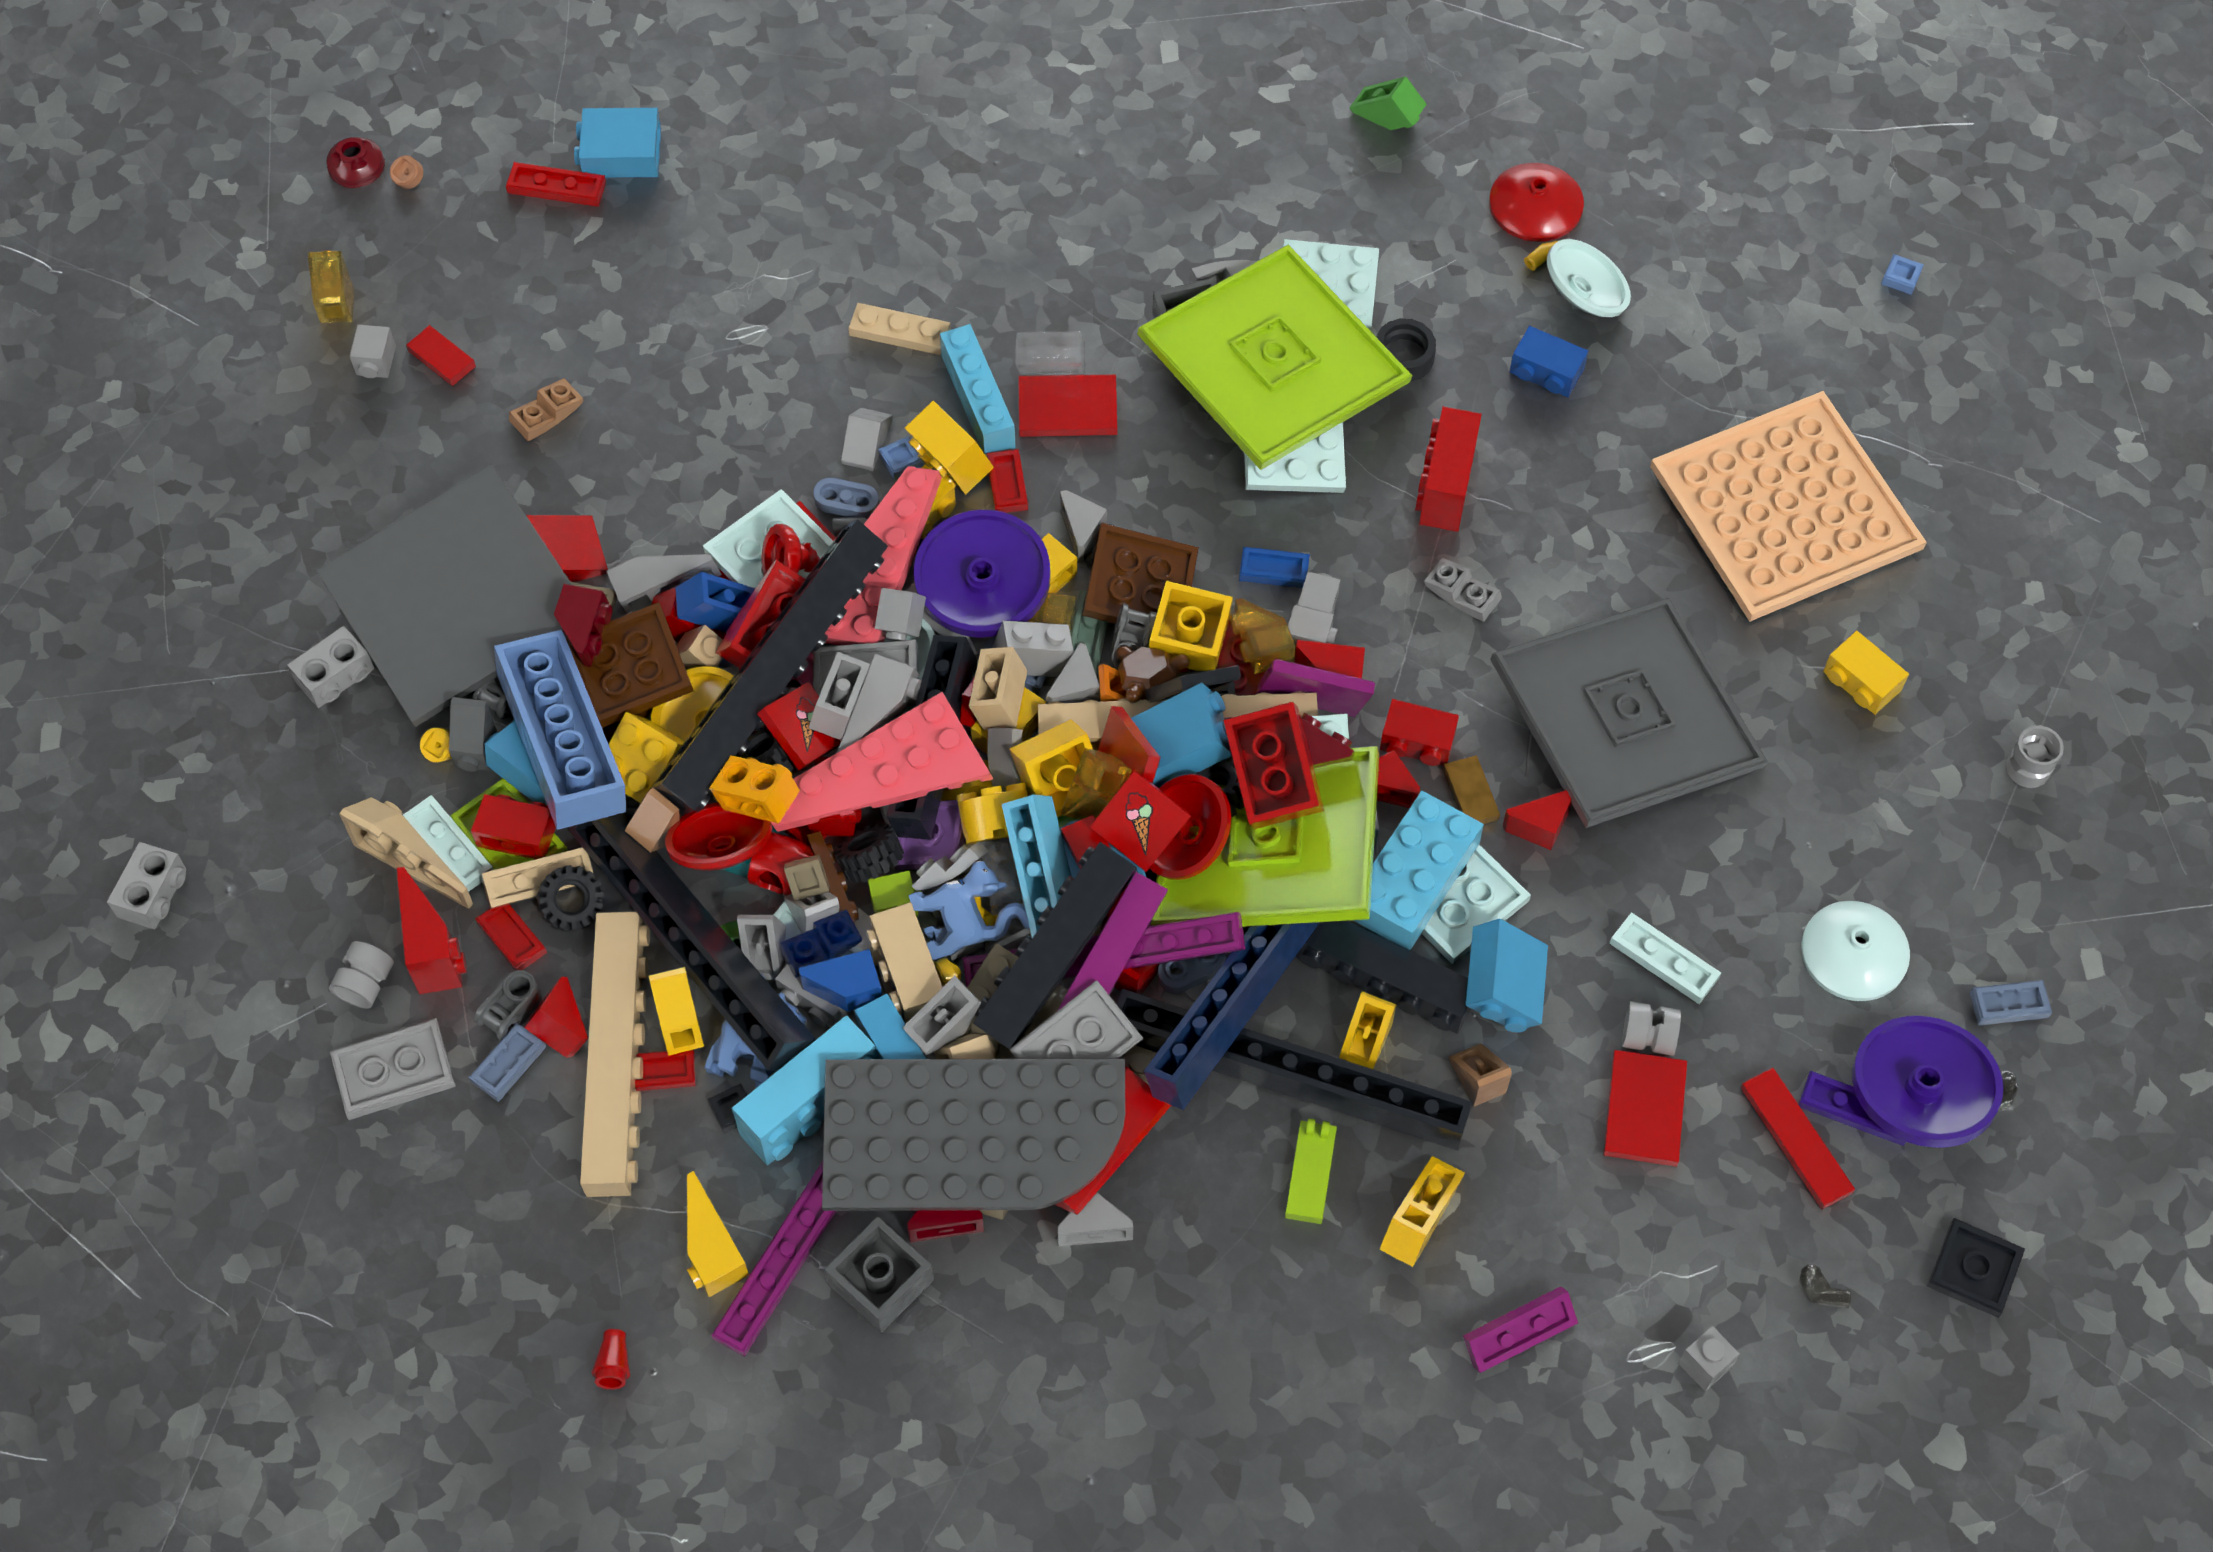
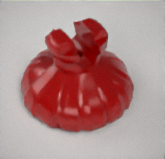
[761,524,820,576]

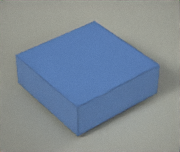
[1881,254,1924,295]
[878,436,923,480]

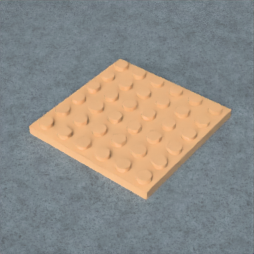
[1650,391,1927,622]

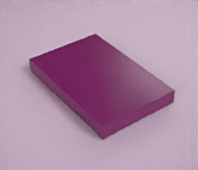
[1256,659,1375,717]

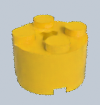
[956,783,1028,845]

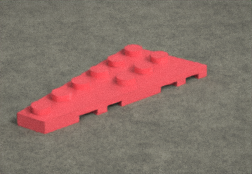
[825,466,942,646]
[771,692,993,832]

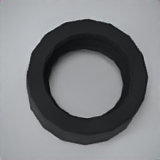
[1376,318,1436,382]

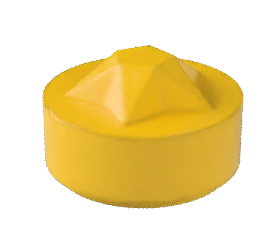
[420,728,452,762]
[933,956,961,987]

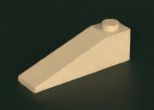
[339,797,473,909]

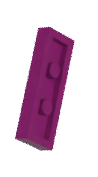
[1463,1286,1578,1373]

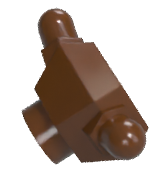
[1117,645,1190,703]

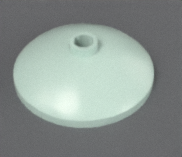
[1547,239,1631,317]
[1801,901,1910,1001]

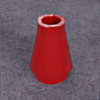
[592,1329,630,1390]

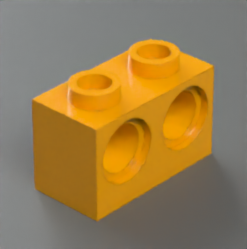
[709,755,800,824]

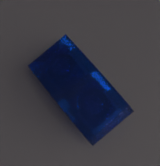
[780,909,862,978]

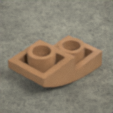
[509,378,583,441]

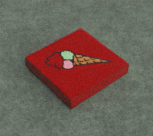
[757,682,843,770]
[1090,770,1192,872]

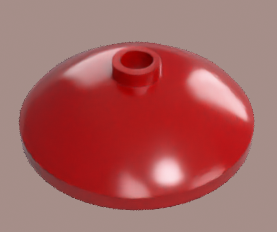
[1489,163,1584,242]
[1149,774,1231,880]
[665,802,772,871]

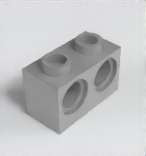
[287,625,374,708]
[107,842,187,930]

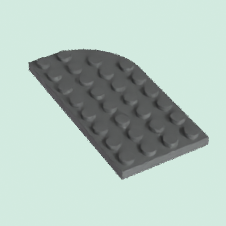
[822,1059,1125,1211]

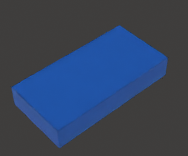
[1239,547,1310,588]

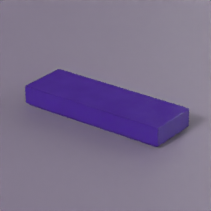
[1798,1071,1906,1146]

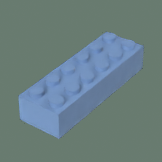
[494,630,626,830]

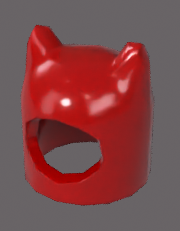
[748,831,814,895]

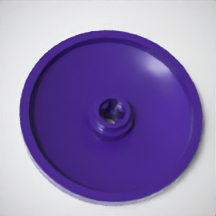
[914,510,1051,637]
[1852,1016,2003,1148]

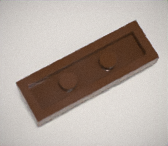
[807,831,859,938]

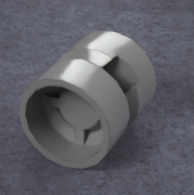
[2006,725,2064,788]
[328,941,394,1009]
[1622,1001,1681,1056]

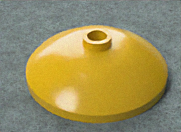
[651,666,733,741]

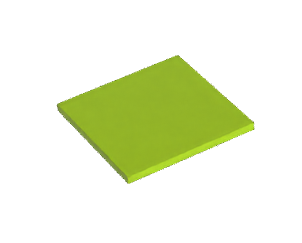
[1137,244,1412,470]
[1151,746,1379,927]

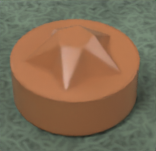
[390,155,423,189]

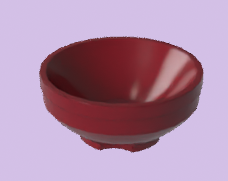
[326,137,385,188]

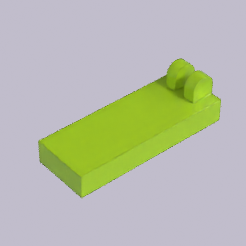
[1285,1118,1337,1224]

